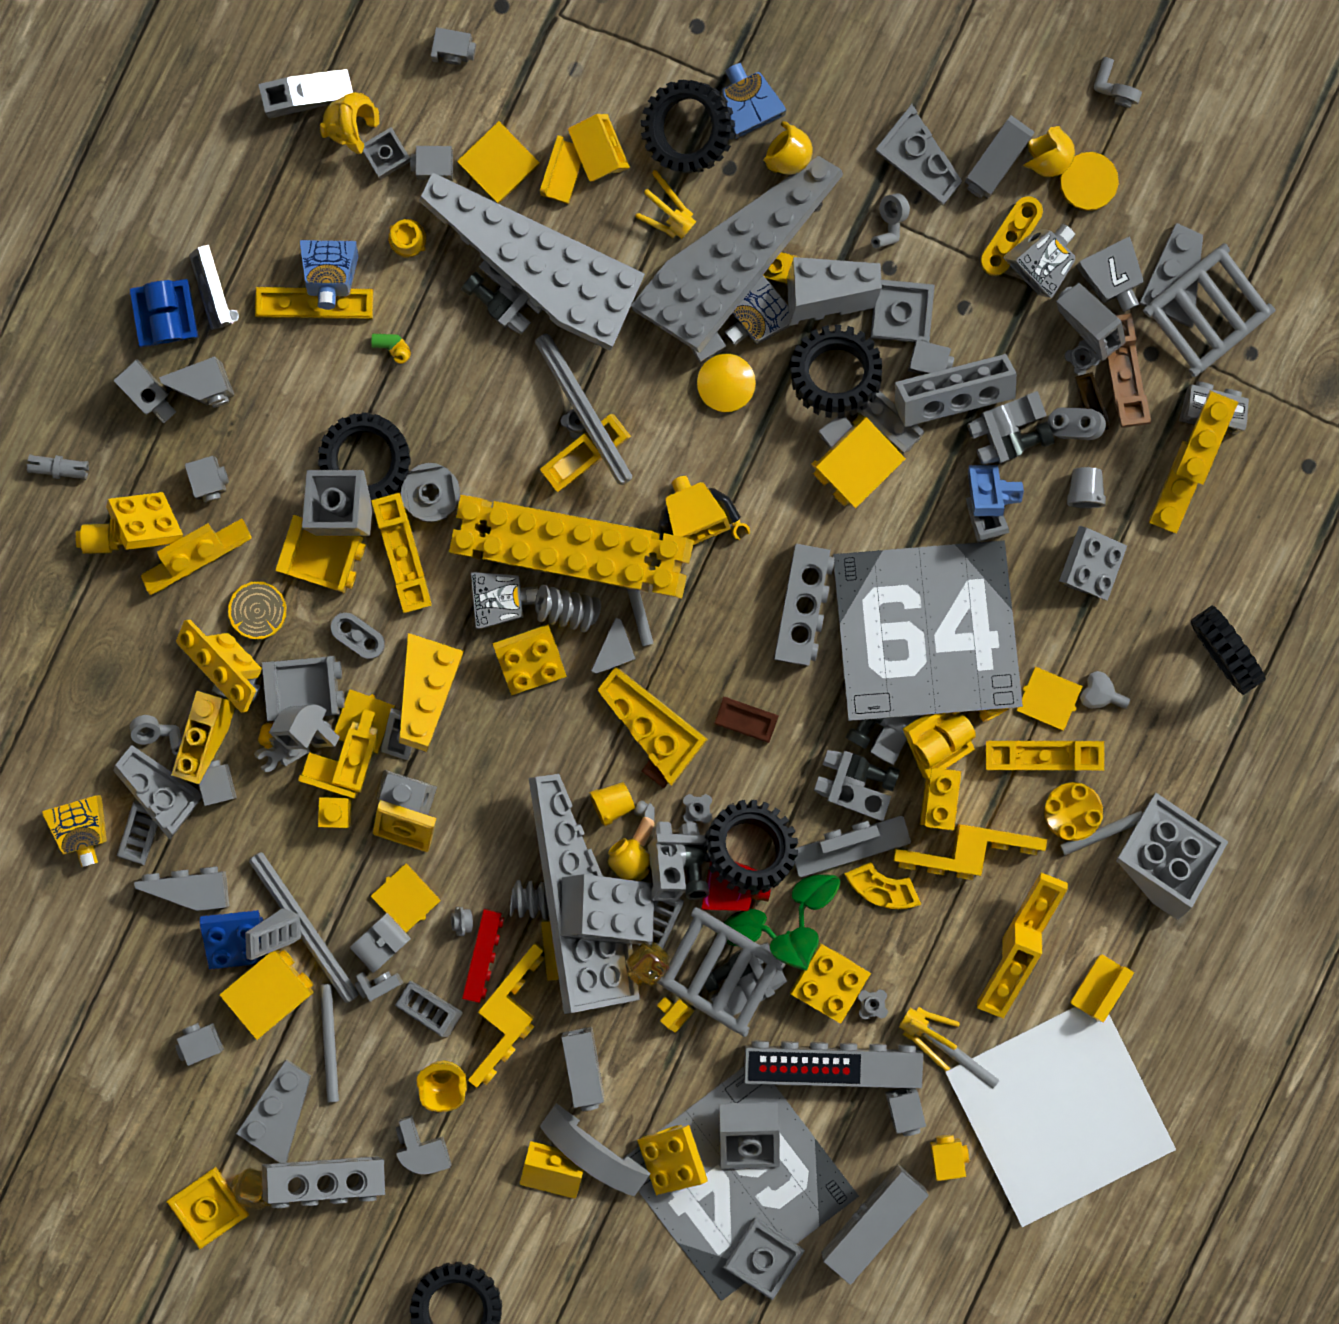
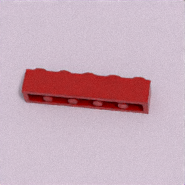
[462,908,505,1003]

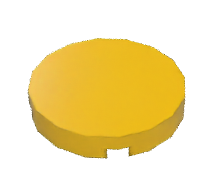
[1060,152,1119,211]

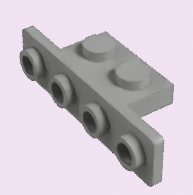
[794,816,911,877]

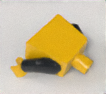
[658,476,750,545]

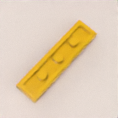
[255,287,374,319]

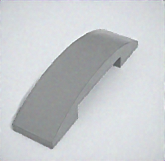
[540,1103,651,1196]

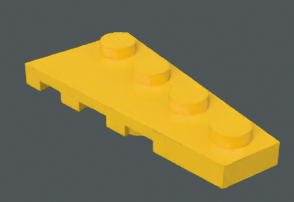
[399,633,464,752]
[598,667,708,786]

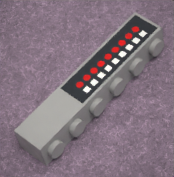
[744,1040,923,1088]

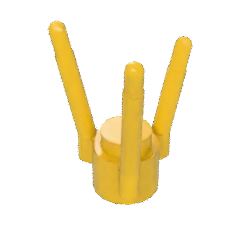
[635,170,697,239]
[899,1007,960,1072]

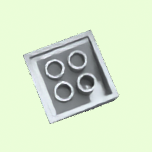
[1116,793,1228,920]

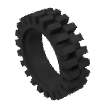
[641,80,735,173]
[791,325,882,418]
[318,412,411,503]
[1190,605,1266,695]
[703,800,798,895]
[410,1262,502,1324]

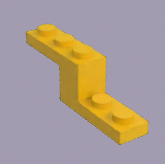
[1149,390,1239,534]
[892,824,1048,880]
[977,872,1068,1019]
[468,942,545,1088]

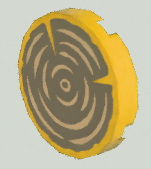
[228,582,287,639]

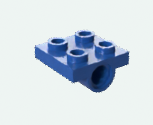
[130,279,199,348]
[200,910,268,969]

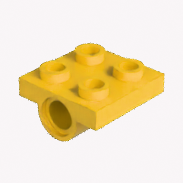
[106,492,183,550]
[493,624,567,696]
[903,712,976,780]
[790,942,871,1024]
[637,1125,708,1195]

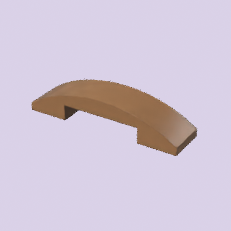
[1107,313,1151,428]

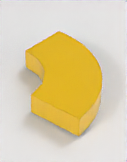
[844,862,921,909]

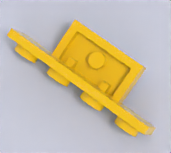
[141,519,252,595]
[176,620,262,713]

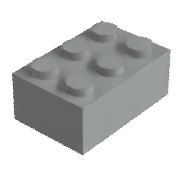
[560,874,654,945]

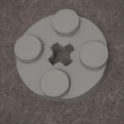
[401,463,460,522]

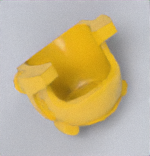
[320,92,379,154]

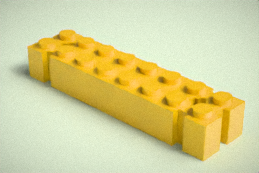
[449,495,694,599]

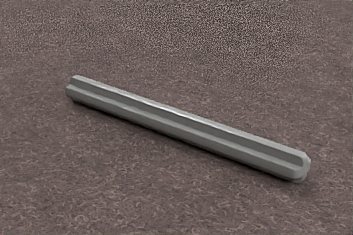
[535,334,632,485]
[249,852,358,1003]

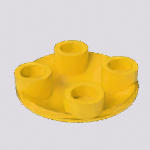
[697,354,756,412]
[1044,782,1103,841]

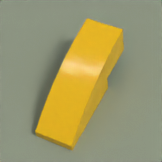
[540,414,631,492]

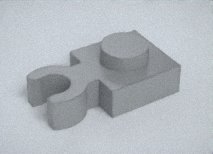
[254,737,310,772]

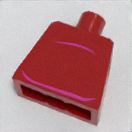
[701,860,771,911]

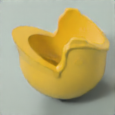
[763,121,813,175]
[1023,126,1075,177]
[416,1060,467,1112]

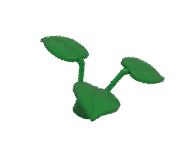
[717,875,840,970]

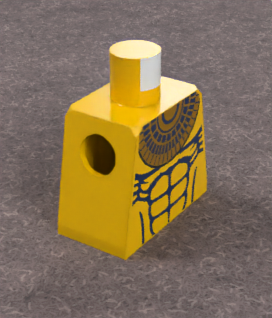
[42,795,107,867]

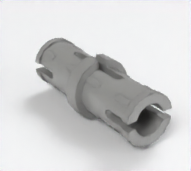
[27,454,89,480]

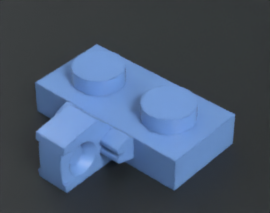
[968,465,1024,516]

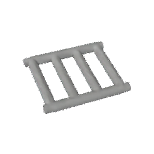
[1143,243,1276,377]
[656,907,786,1037]

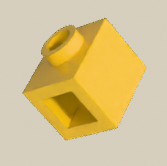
[930,1135,969,1181]

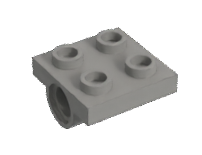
[1059,526,1127,601]

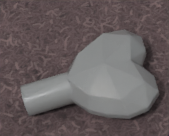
[1080,671,1130,709]

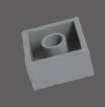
[363,127,410,180]

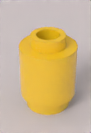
[76,524,120,554]

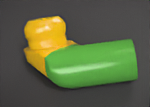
[371,333,411,364]

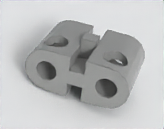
[349,913,411,973]

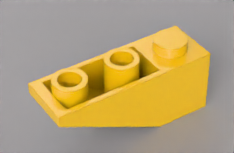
[171,691,235,784]

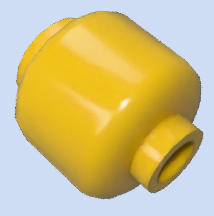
[608,838,650,881]

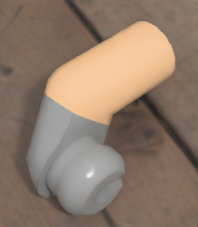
[632,800,655,846]

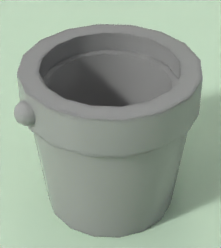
[1067,467,1106,508]

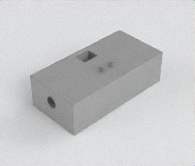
[821,1164,929,1285]

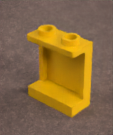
[811,415,906,508]
[275,515,366,593]
[919,768,962,830]
[220,949,314,1040]

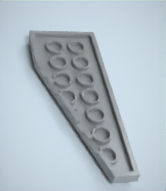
[631,156,843,353]
[419,172,645,351]
[529,774,640,1014]

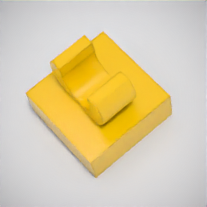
[657,997,695,1033]

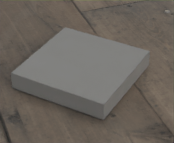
[870,280,935,343]
[723,1217,805,1300]

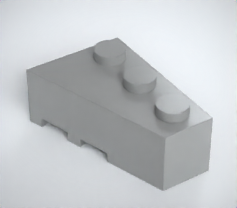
[787,257,882,326]

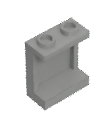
[262,656,345,721]

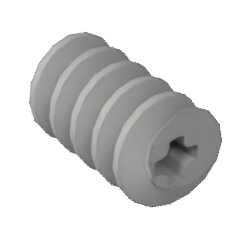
[535,585,601,632]
[510,880,549,919]

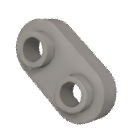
[1047,407,1106,440]
[331,613,385,659]

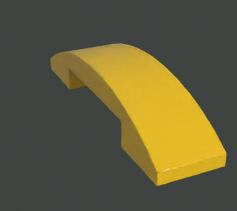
[371,492,432,613]
[986,741,1104,771]

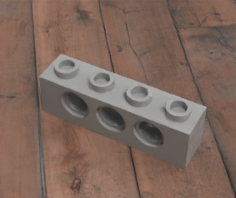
[895,354,1017,427]
[774,544,835,666]
[262,1156,385,1208]

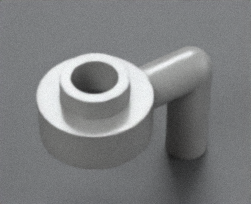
[1094,57,1142,108]
[871,193,910,248]
[129,715,182,755]

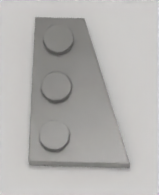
[875,104,962,205]
[1139,223,1203,328]
[113,745,202,839]
[236,1060,311,1163]

